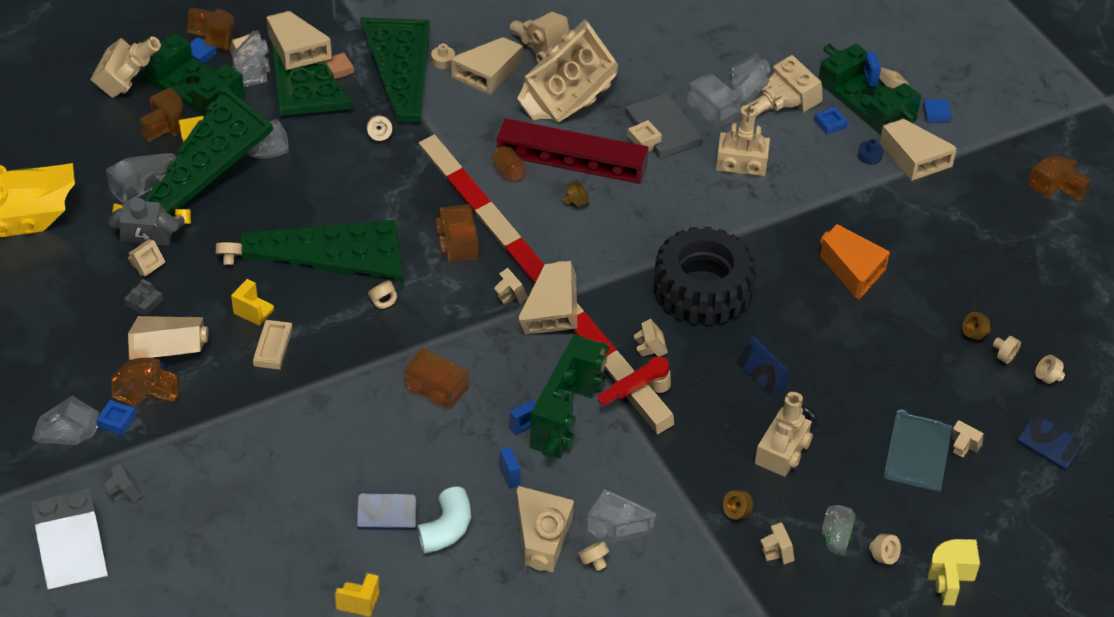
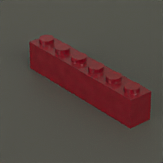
[497,118,649,184]

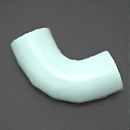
[417,487,471,553]

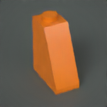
[820,224,890,300]

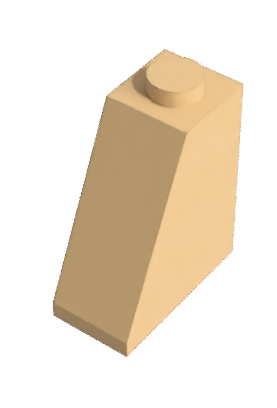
[267,11,332,70]
[451,37,523,95]
[879,119,957,181]
[519,261,577,335]
[128,316,208,360]
[516,486,574,572]

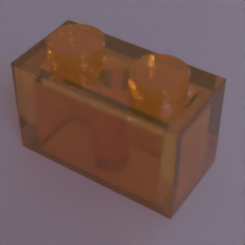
[435,204,478,262]
[404,348,469,409]

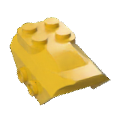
[0,163,75,237]

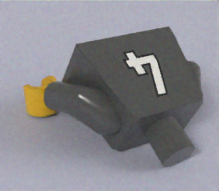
[109,198,191,246]

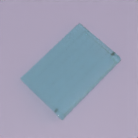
[884,409,952,492]

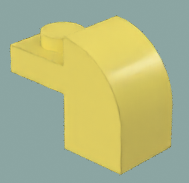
[927,539,980,605]

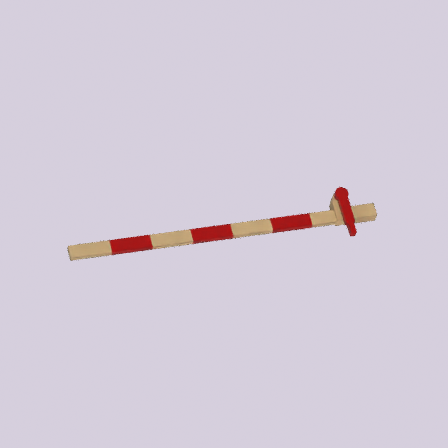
[419,134,674,435]

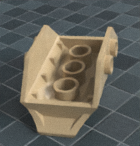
[517,19,618,122]

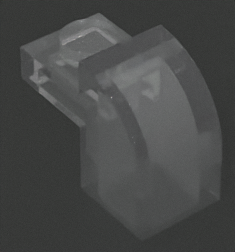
[247,119,289,159]

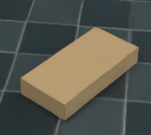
[253,320,293,370]

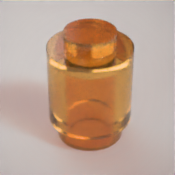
[492,146,526,181]

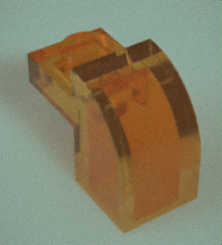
[187,7,234,49]
[140,87,185,142]
[1028,156,1091,202]
[112,357,178,406]

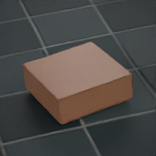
[325,53,354,79]

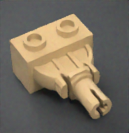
[510,12,569,63]
[90,37,161,98]
[747,55,823,116]
[716,105,770,176]
[755,392,813,477]

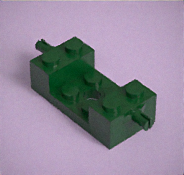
[140,33,245,117]
[818,43,921,135]
[530,334,609,459]

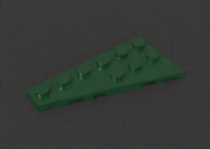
[269,12,353,116]
[360,17,430,122]
[144,85,274,215]
[241,220,403,283]

